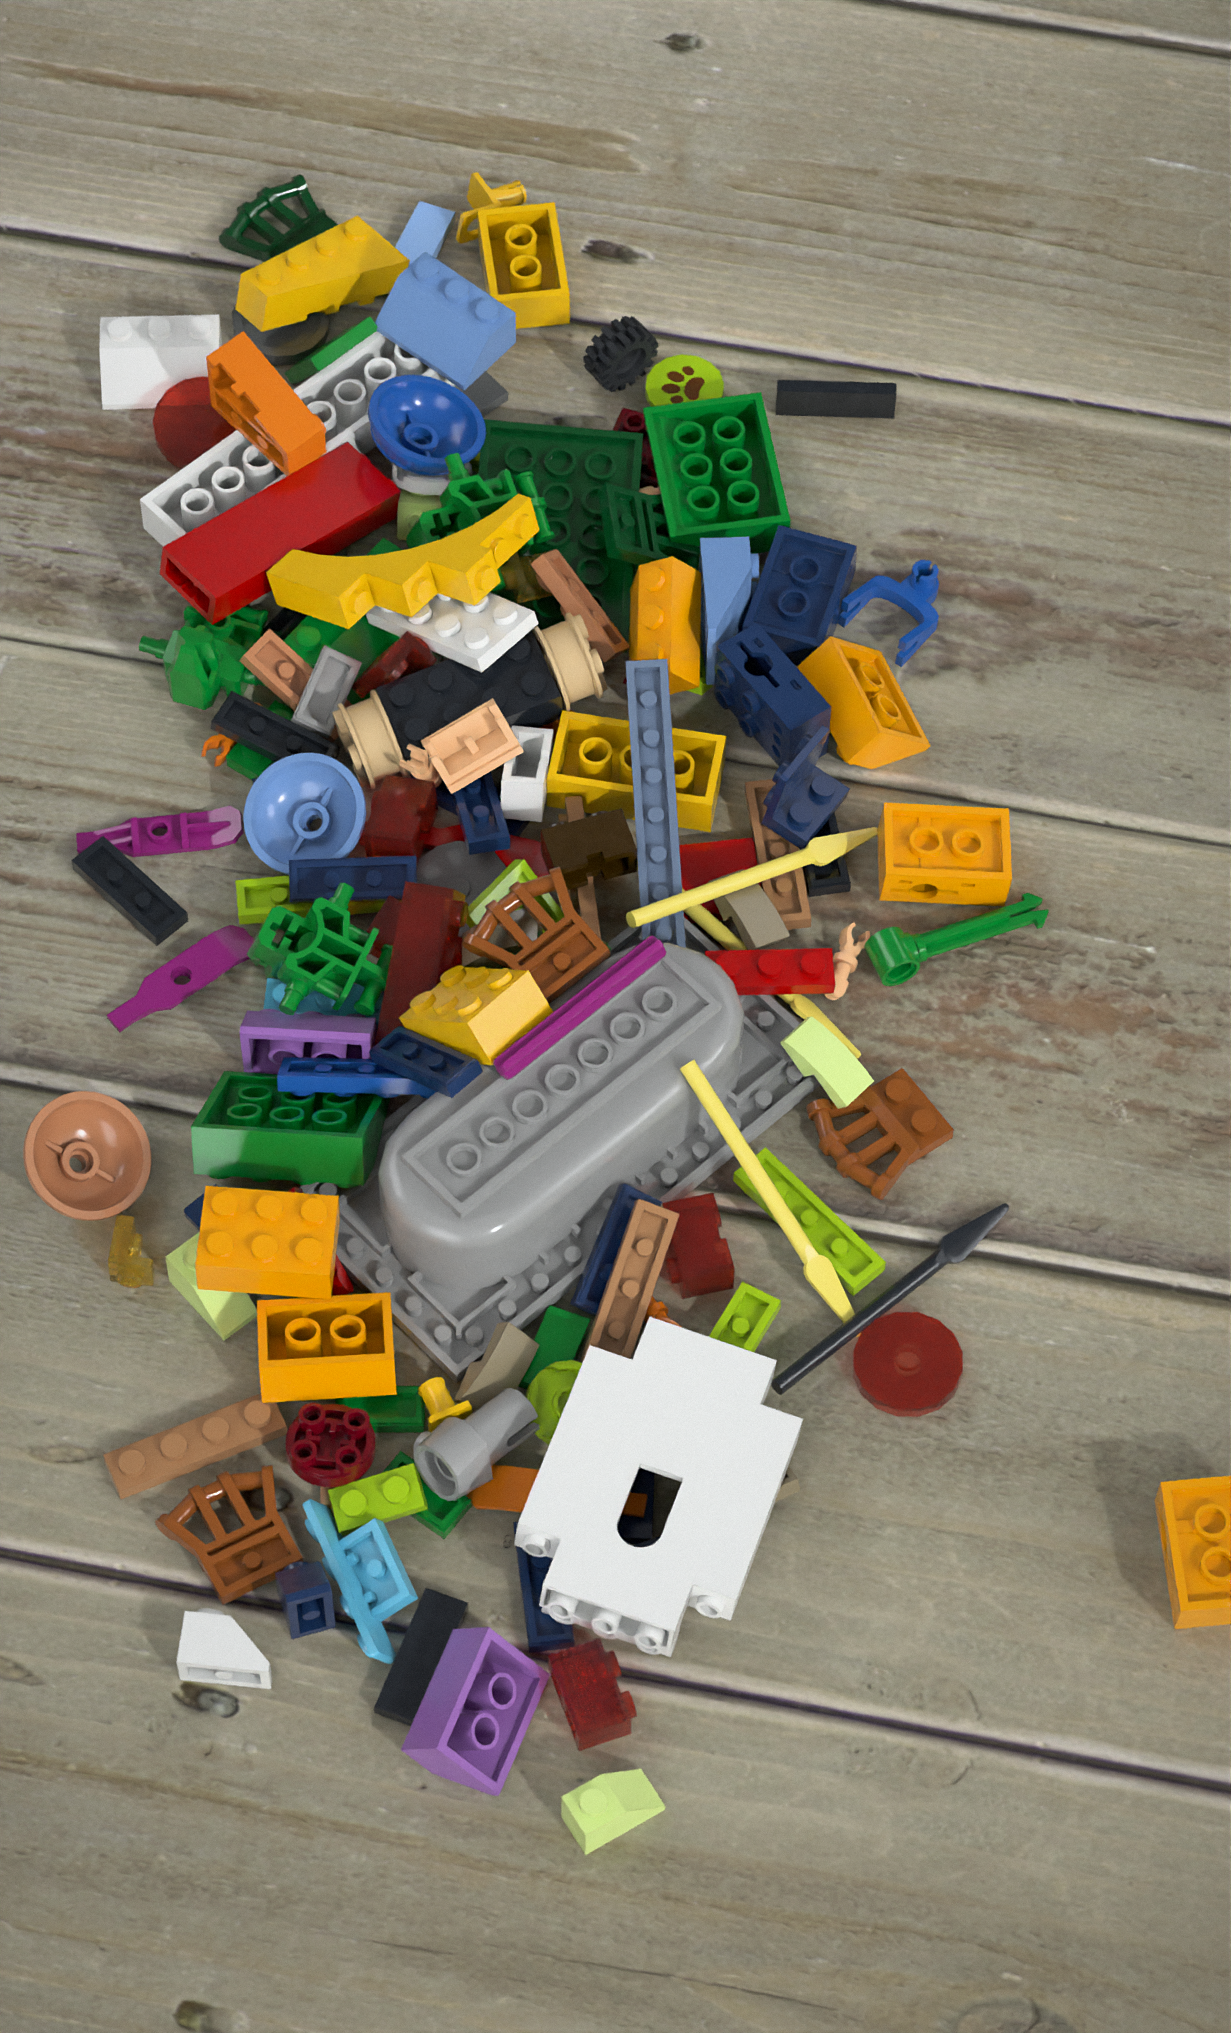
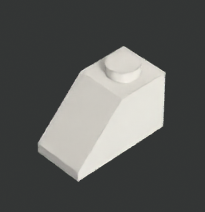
[177,1608,272,1689]

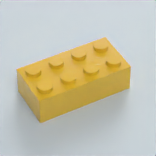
[546,710,726,832]

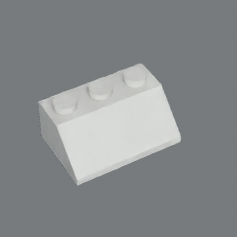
[100,314,222,410]

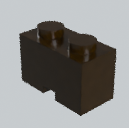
[541,808,637,892]

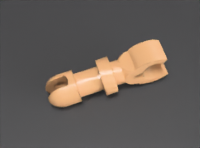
[399,744,443,788]
[824,922,870,1000]

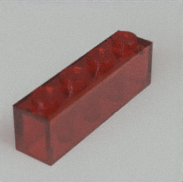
[374,881,469,1046]

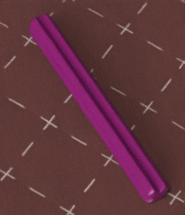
[493,936,667,1080]

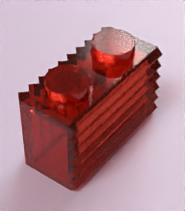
[548,1638,637,1751]

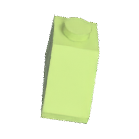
[166,1232,257,1341]
[561,1769,665,1855]

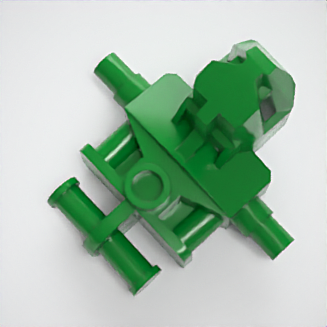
[406,453,555,591]
[139,606,268,710]
[247,883,402,1016]

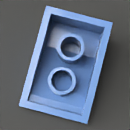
[699,537,759,685]

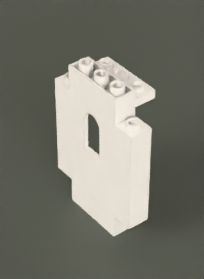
[514,1317,803,1657]

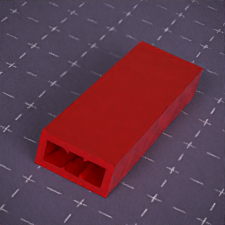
[159,442,401,625]

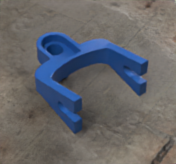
[838,560,939,667]

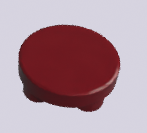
[285,1402,376,1487]

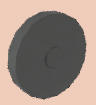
[232,304,330,366]
[408,841,506,944]

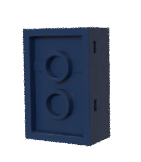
[743,525,857,666]
[714,623,831,767]

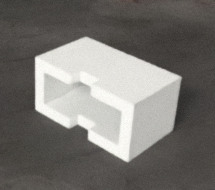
[501,725,553,822]

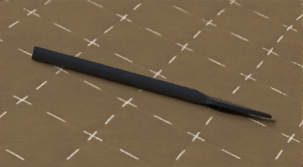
[771,1203,1009,1395]

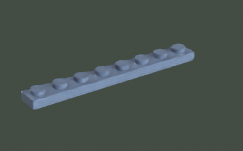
[626,659,686,948]

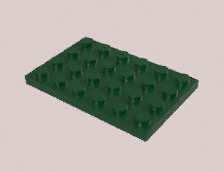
[478,419,643,653]

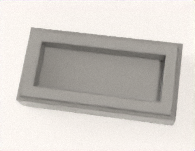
[290,645,362,739]

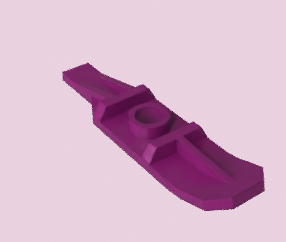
[76,805,244,857]
[106,925,254,1033]

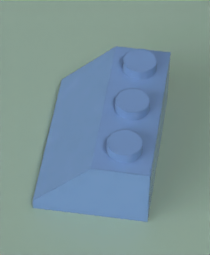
[375,252,516,391]

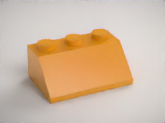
[629,556,701,695]
[797,636,931,769]

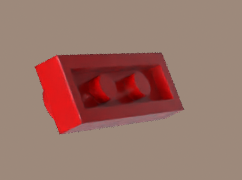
[704,948,836,996]

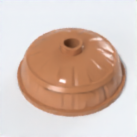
[23,1091,151,1221]

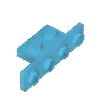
[302,1499,418,1664]

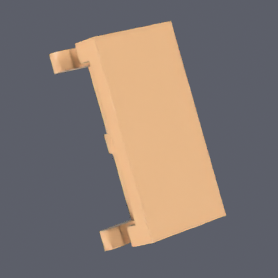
[421,698,524,794]

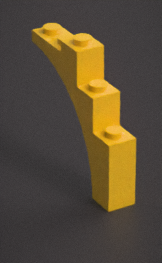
[266,494,539,629]

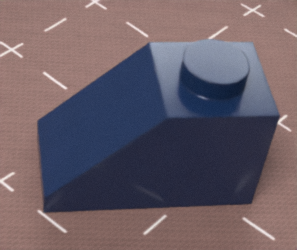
[275,1561,336,1640]

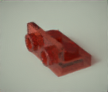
[351,631,436,698]

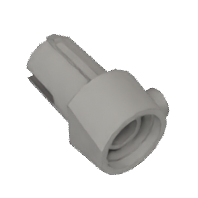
[413,1388,539,1501]

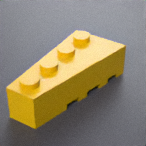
[235,215,410,332]

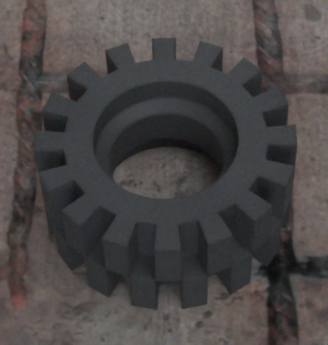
[583,316,659,392]

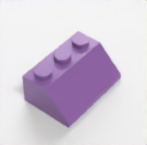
[239,1009,377,1074]
[401,1627,550,1796]

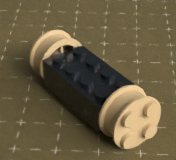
[332,612,608,790]

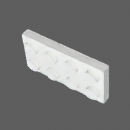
[366,592,538,672]

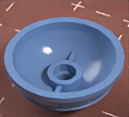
[243,753,366,875]

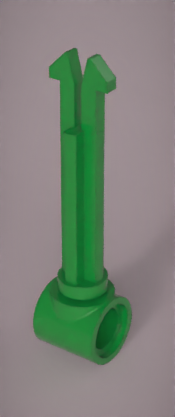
[864,893,1049,986]

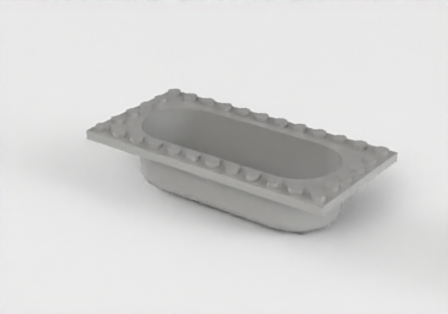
[299,917,821,1383]

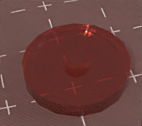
[153,376,236,469]
[853,1312,963,1417]

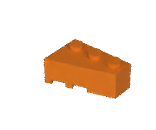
[206,331,326,476]

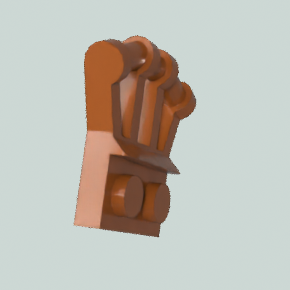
[462,867,611,1004]
[806,1068,954,1200]
[155,1465,303,1605]

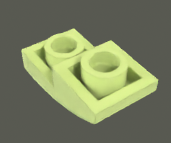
[780,1016,874,1109]

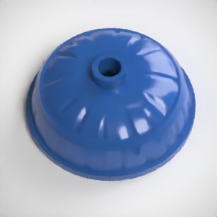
[368,375,486,476]

